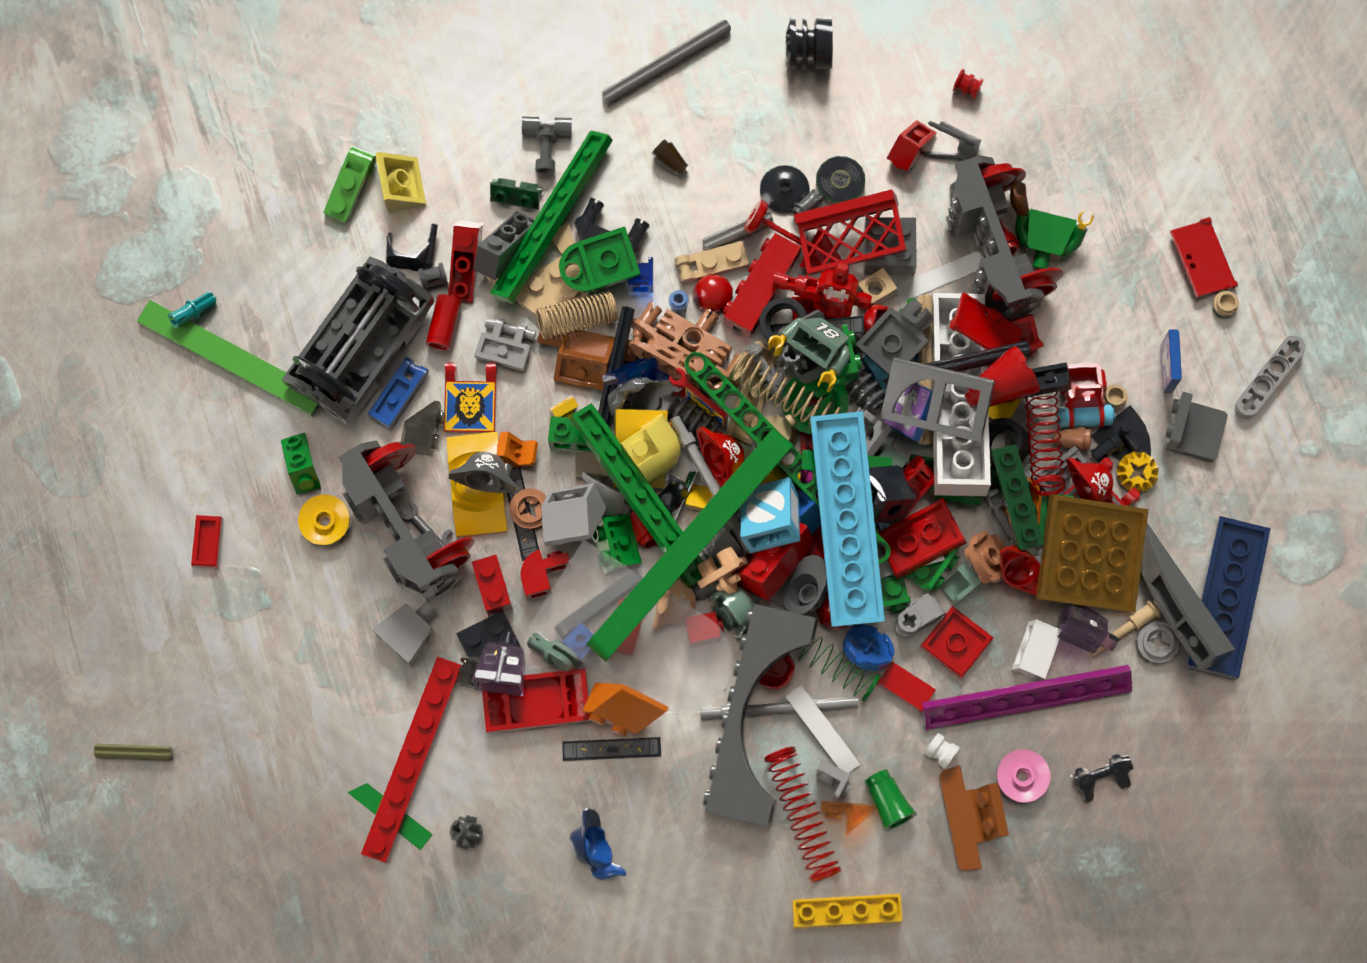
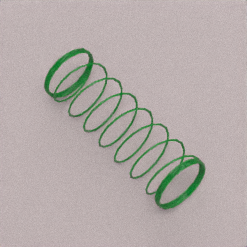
[799,637,881,703]

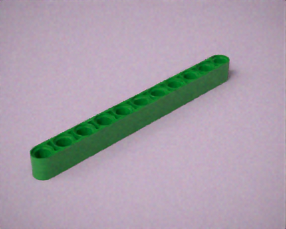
[685,352,890,564]
[586,428,793,662]

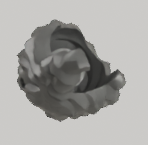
[608,377,680,420]

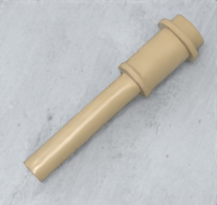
[1088,600,1162,658]

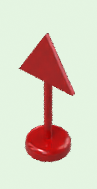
[743,199,842,268]

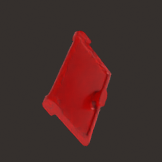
[1170,217,1239,298]
[949,292,1023,350]

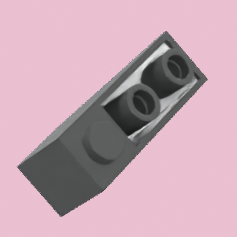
[473,211,534,280]

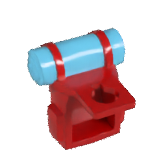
[1055,364,1115,429]

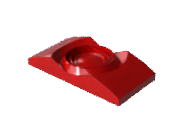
[481,668,591,733]

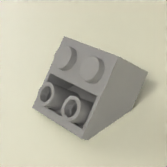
[541,483,607,546]

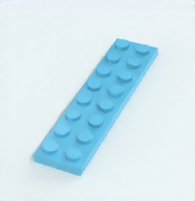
[810,411,885,627]

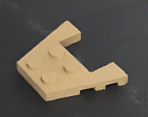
[485,222,589,321]

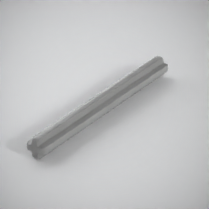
[601,19,731,103]

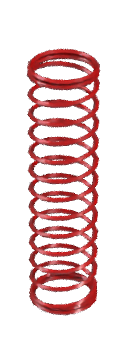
[1025,392,1065,496]
[764,746,842,883]

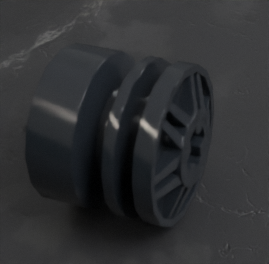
[785,17,833,69]

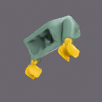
[767,317,850,392]

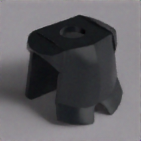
[869,465,918,524]

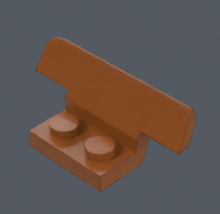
[537,325,636,391]
[940,765,1009,871]

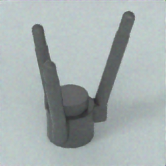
[923,121,982,160]

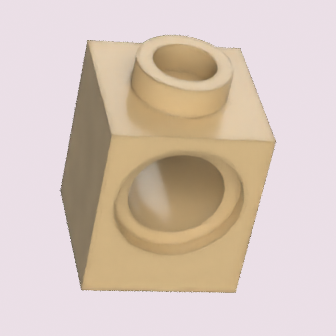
[857,268,897,307]

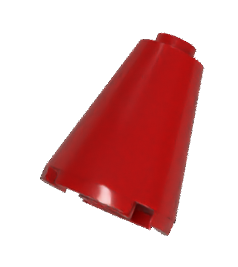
[964,346,1040,408]

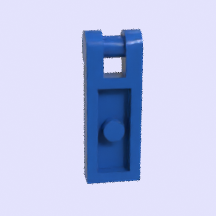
[368,357,429,429]

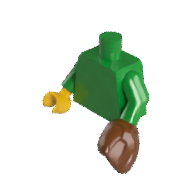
[1009,181,1094,271]

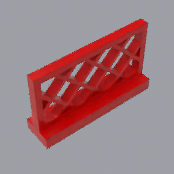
[794,189,907,276]

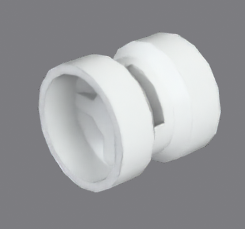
[923,732,960,769]

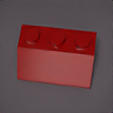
[731,523,814,602]

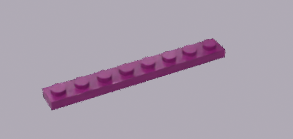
[922,665,1133,730]

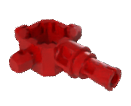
[772,263,872,319]

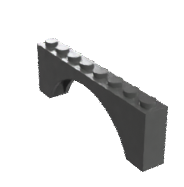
[703,604,819,827]

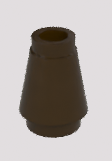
[651,139,689,176]

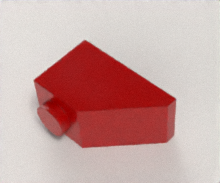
[886,119,937,171]

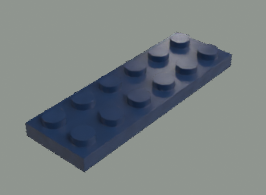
[1186,516,1271,679]

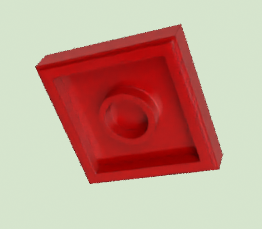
[920,606,994,679]

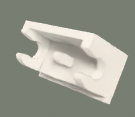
[1011,619,1063,679]

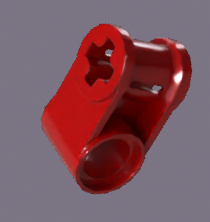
[903,456,934,502]

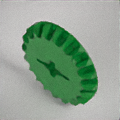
[782,376,849,435]

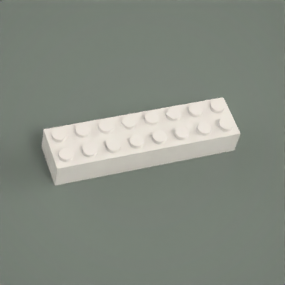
[932,293,991,496]

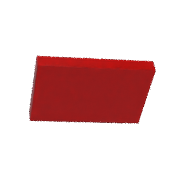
[877,498,967,579]

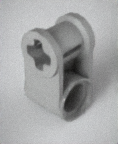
[894,592,946,638]

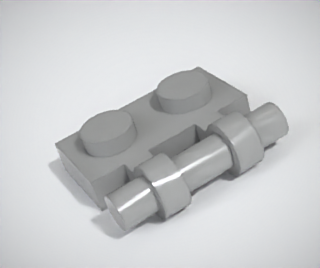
[474,317,536,372]

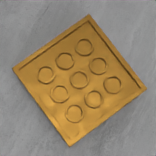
[1036,495,1149,613]

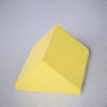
[375,152,426,212]

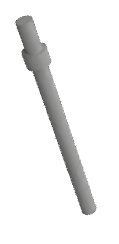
[670,416,750,554]
[700,697,858,719]

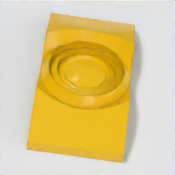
[447,432,508,538]

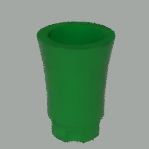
[865,769,917,831]

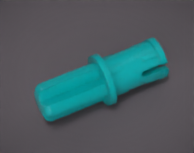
[168,292,217,328]

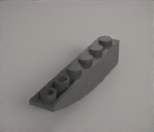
[1141,523,1235,670]

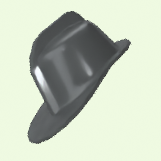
[783,555,827,615]

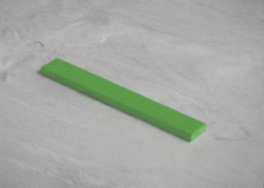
[137,300,319,416]

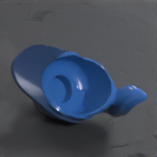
[570,809,626,879]

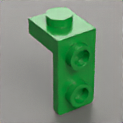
[826,324,862,387]
[281,433,321,495]

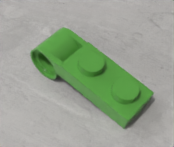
[323,146,376,223]

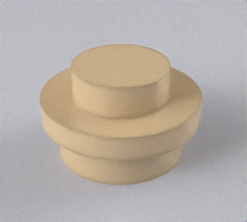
[1213,291,1239,316]
[1104,385,1128,410]

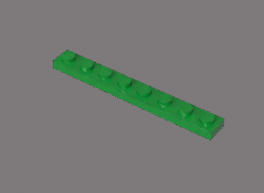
[490,130,613,304]
[569,403,704,588]

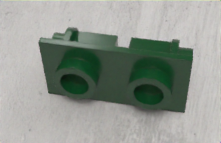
[490,177,543,210]

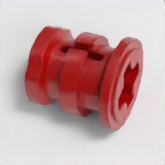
[952,68,984,100]

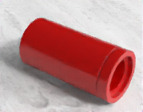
[426,294,462,351]

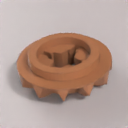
[509,488,546,530]

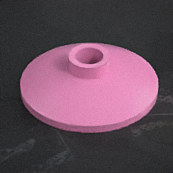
[997,749,1050,803]

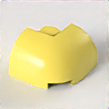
[621,413,680,484]

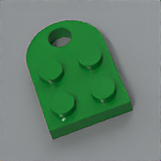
[559,226,641,293]

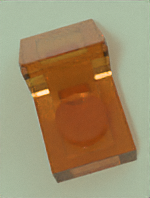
[820,801,875,838]

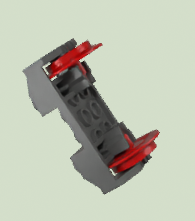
[946,155,1064,320]
[338,440,475,603]

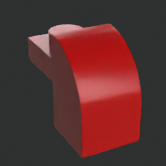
[520,549,572,601]

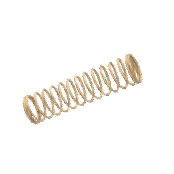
[729,351,849,428]

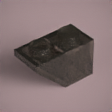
[400,401,445,457]

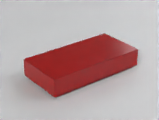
[191,515,223,569]
[877,661,936,712]

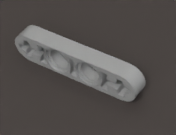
[1235,336,1305,419]

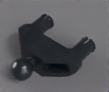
[574,198,650,257]

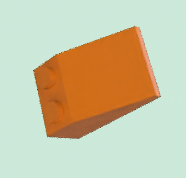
[583,682,669,736]

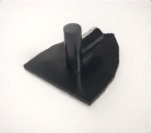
[1091,405,1151,466]

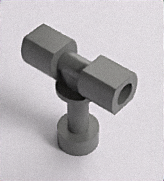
[521,116,572,174]

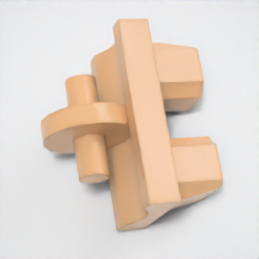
[697,547,748,594]

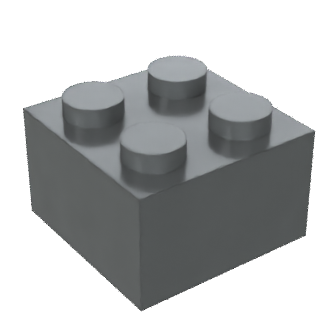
[864,217,917,275]

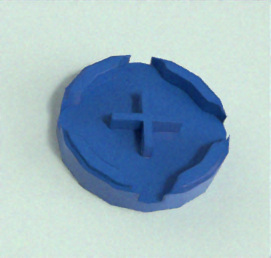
[842,624,895,671]

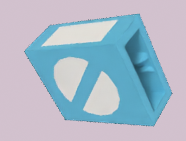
[741,477,800,553]

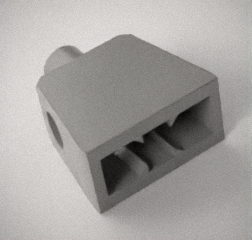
[372,601,437,667]

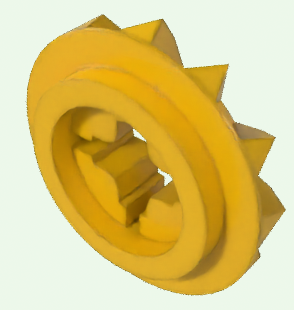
[1117,451,1159,493]

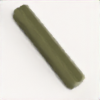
[94,743,173,761]

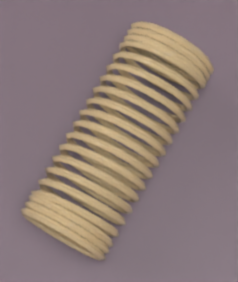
[536,291,618,340]

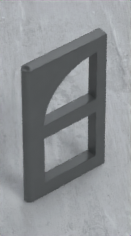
[880,357,995,442]

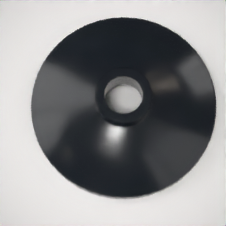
[760,165,810,214]

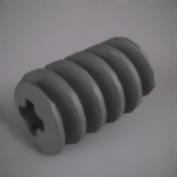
[845,358,886,414]
[666,395,721,446]

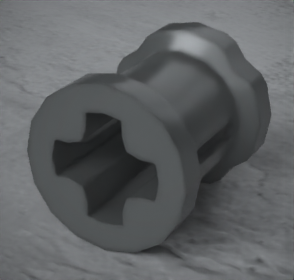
[418,262,449,290]

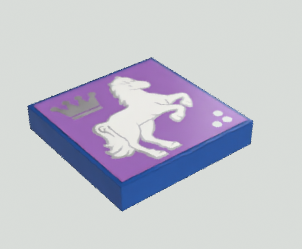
[1161,329,1182,393]
[883,382,933,441]

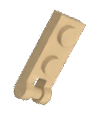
[674,241,749,284]

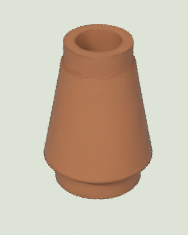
[1054,426,1091,452]

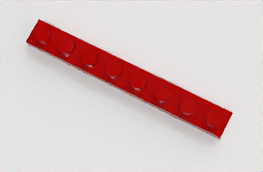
[361,656,462,864]

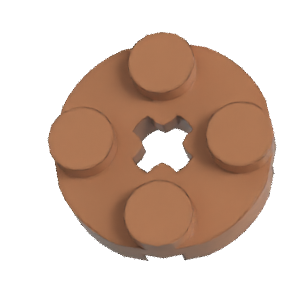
[965,530,1006,584]

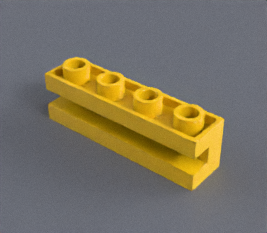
[792,894,902,929]

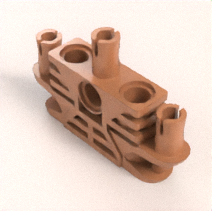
[629,302,748,399]

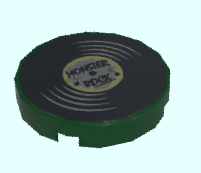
[816,156,866,204]

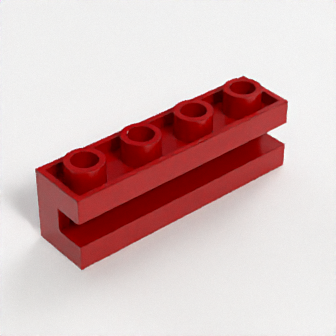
[722,233,801,339]

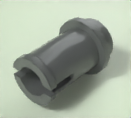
[792,189,824,215]

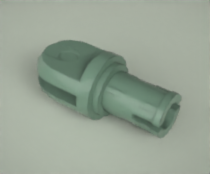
[527,632,579,672]

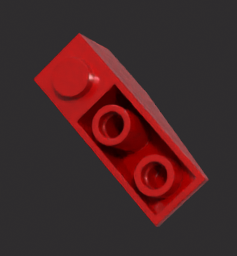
[448,221,483,303]

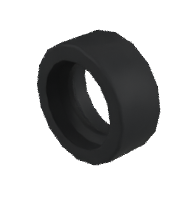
[759,297,808,341]
[989,418,1030,466]

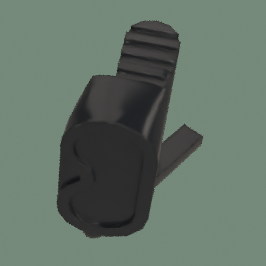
[386,224,438,271]
[624,473,688,514]

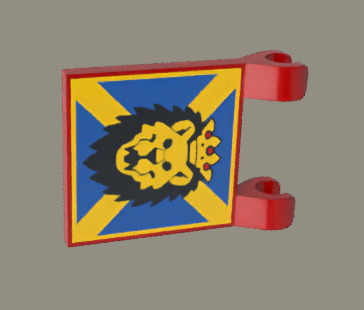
[444,363,497,433]
[669,368,728,431]

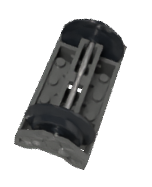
[282,256,434,426]

